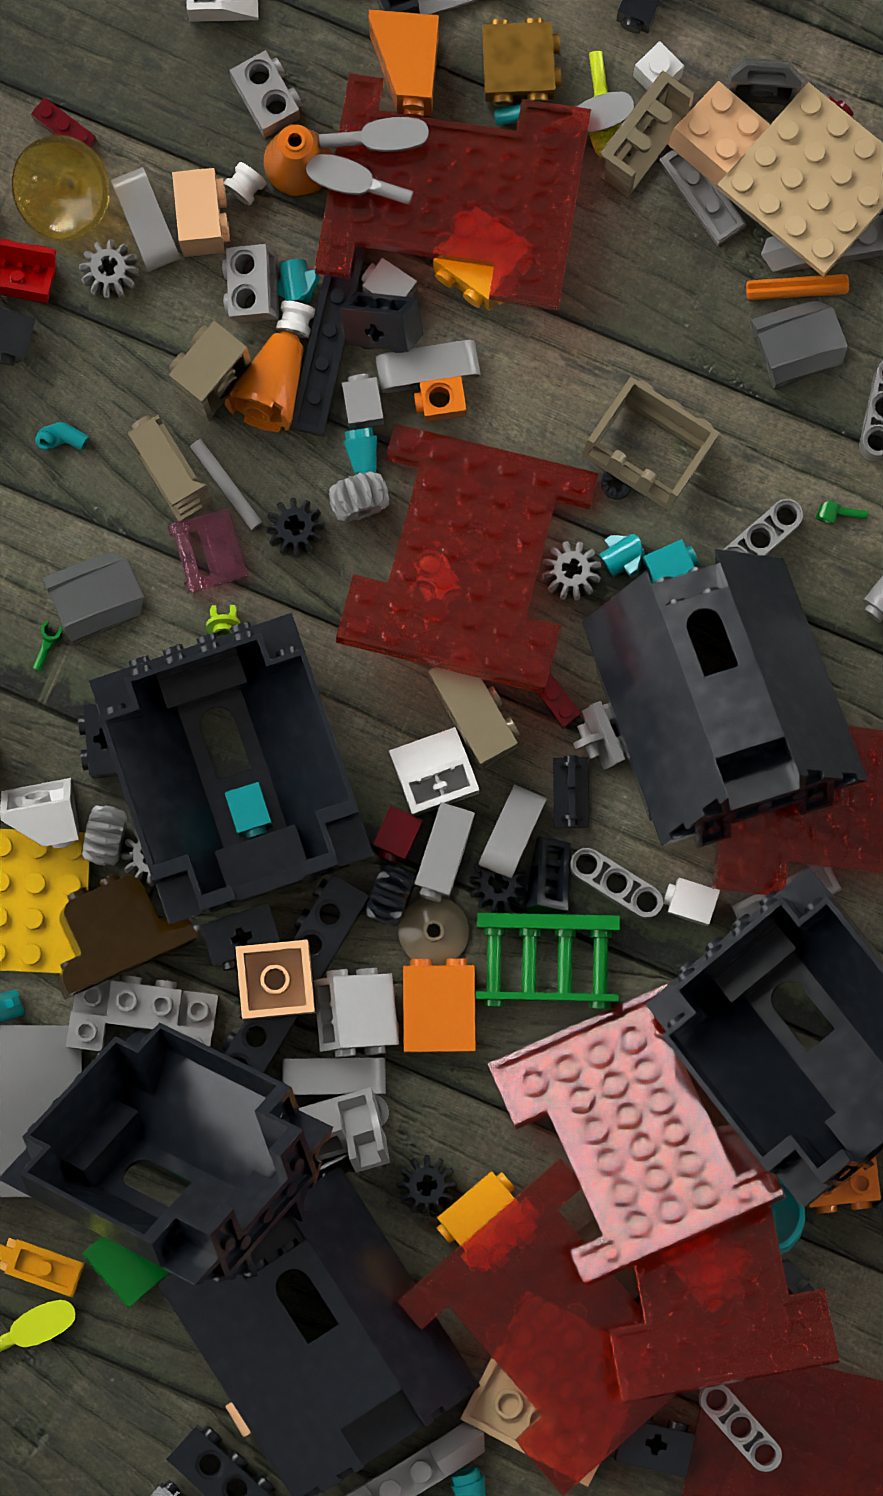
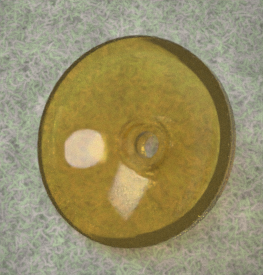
[11,135,110,241]

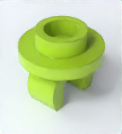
[206,605,241,637]

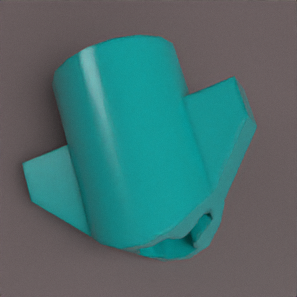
[278,259,320,304]
[598,534,645,578]
[0,989,25,1023]

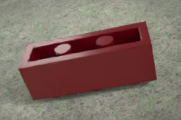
[31,97,97,158]
[523,661,581,729]

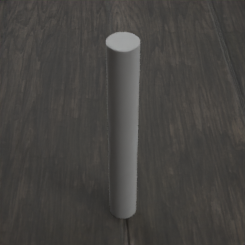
[190,439,263,531]

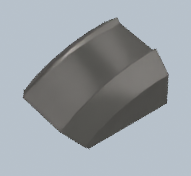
[727,56,802,105]
[749,300,848,390]
[43,552,144,645]

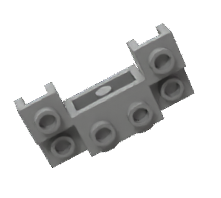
[66,975,219,1052]
[299,1087,390,1173]

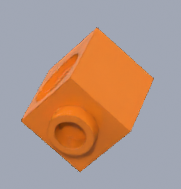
[414,376,467,423]

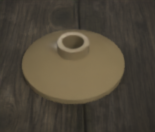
[398,897,469,966]

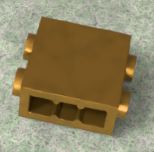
[482,18,561,106]

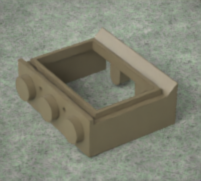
[600,70,695,197]
[581,377,720,511]
[128,415,213,523]

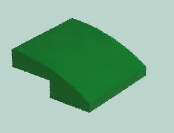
[81,1236,169,1308]

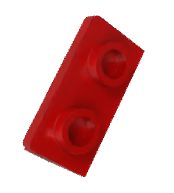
[0,239,57,303]

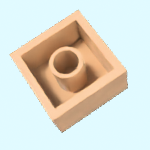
[667,81,770,186]
[172,168,231,257]
[236,940,316,1020]

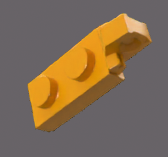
[0,1238,85,1297]

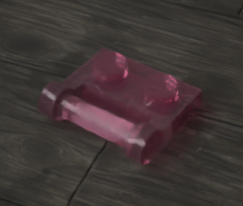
[168,508,248,594]

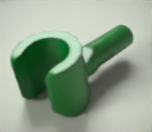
[816,501,868,524]
[33,620,63,671]

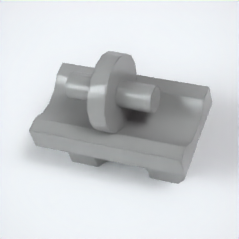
[573,701,626,770]

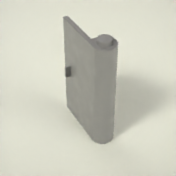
[0,1025,82,1207]

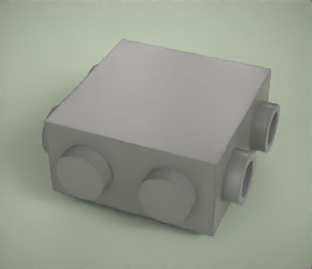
[313,968,399,1057]

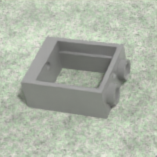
[415,802,475,903]

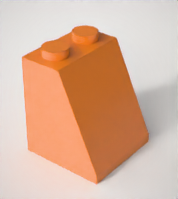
[368,9,439,120]

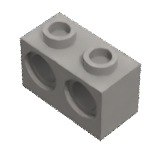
[229,50,303,139]
[222,244,279,323]

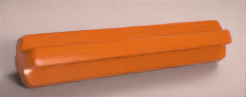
[746,274,849,301]

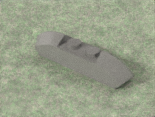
[761,215,883,273]
[344,1422,485,1496]

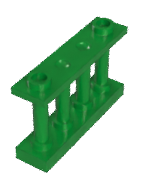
[475,913,620,1009]

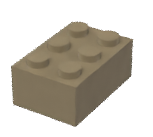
[169,321,251,422]
[428,650,520,771]

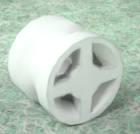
[224,162,267,206]
[276,301,316,338]

